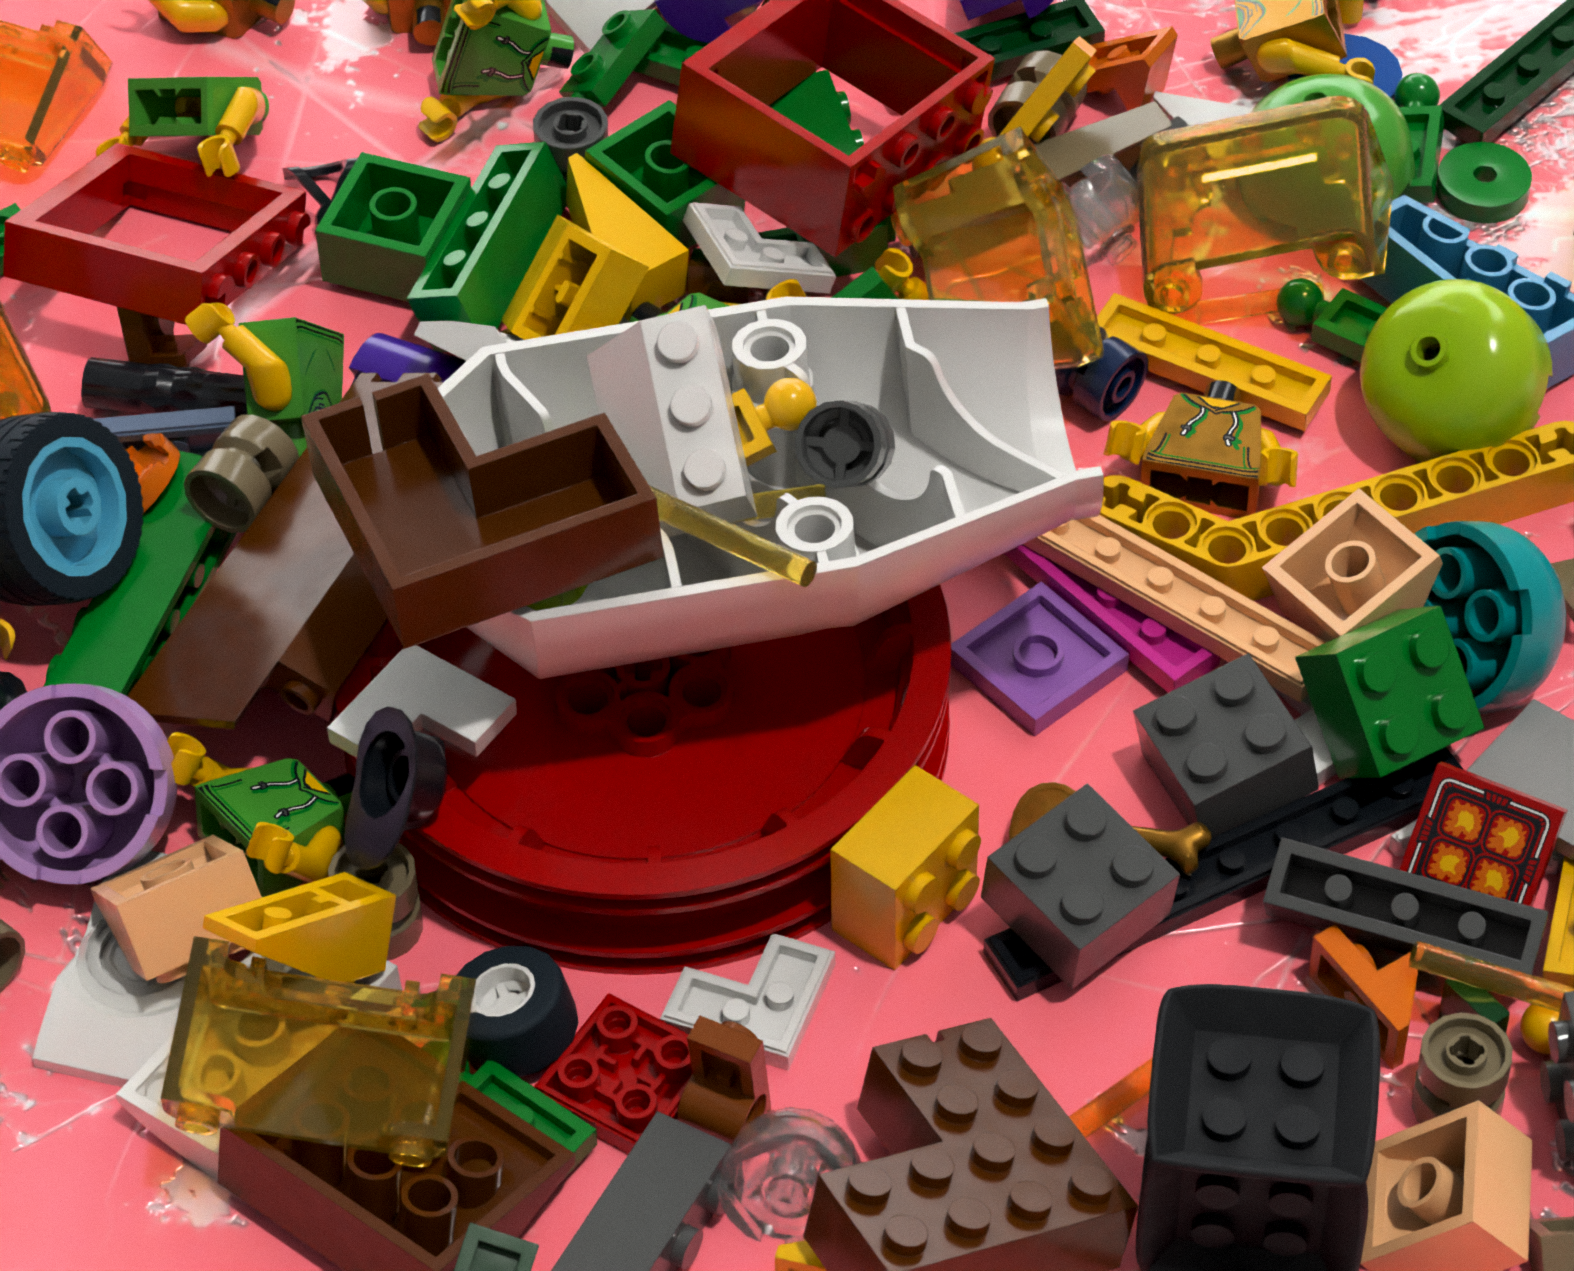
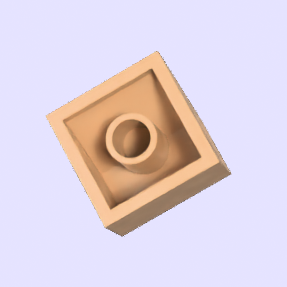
[1262,488,1443,642]
[90,835,262,983]
[1360,1100,1532,1271]

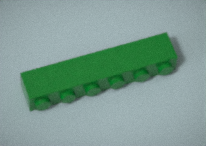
[43,450,237,696]

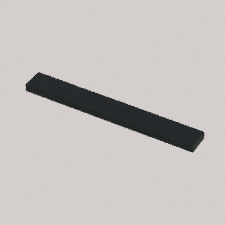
[983,747,1464,1002]

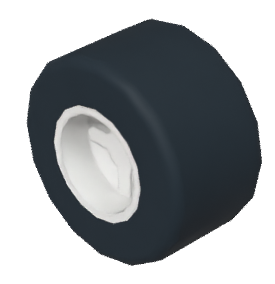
[444,945,579,1077]

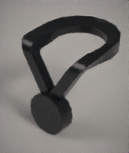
[282,157,358,228]

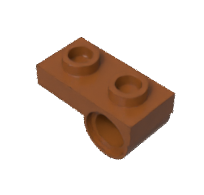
[677,1015,772,1149]

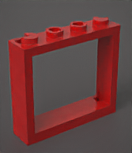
[3,143,310,325]

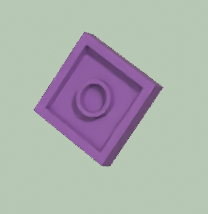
[951,581,1129,736]

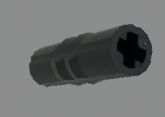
[81,357,248,417]

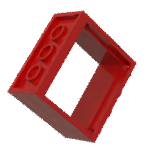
[670,0,995,257]

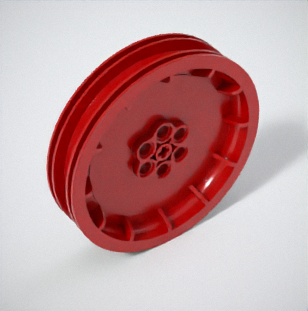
[336,584,951,975]

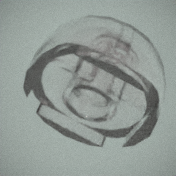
[1027,154,1144,270]
[718,1106,862,1244]

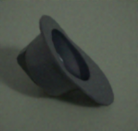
[344,706,448,871]

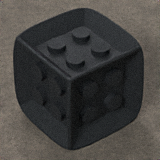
[1136,984,1381,1271]

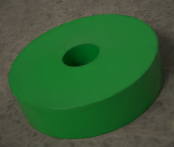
[1436,142,1532,223]

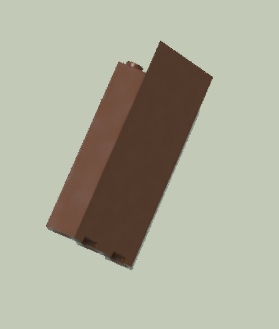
[127,373,444,729]

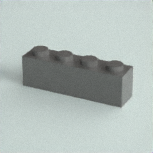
[1263,837,1549,989]
[551,1111,738,1271]

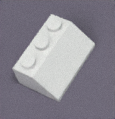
[587,305,757,537]

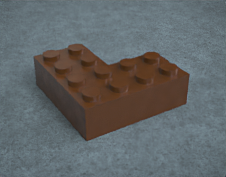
[301,373,664,649]
[803,1018,1139,1271]

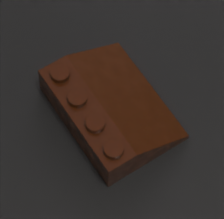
[217,1014,576,1271]

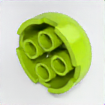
[1360,279,1553,462]

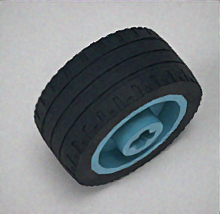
[0,412,144,606]

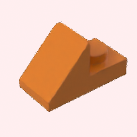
[1087,26,1178,111]
[1308,924,1422,1070]

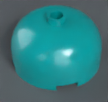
[1414,521,1566,715]

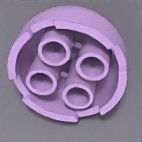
[0,684,177,884]

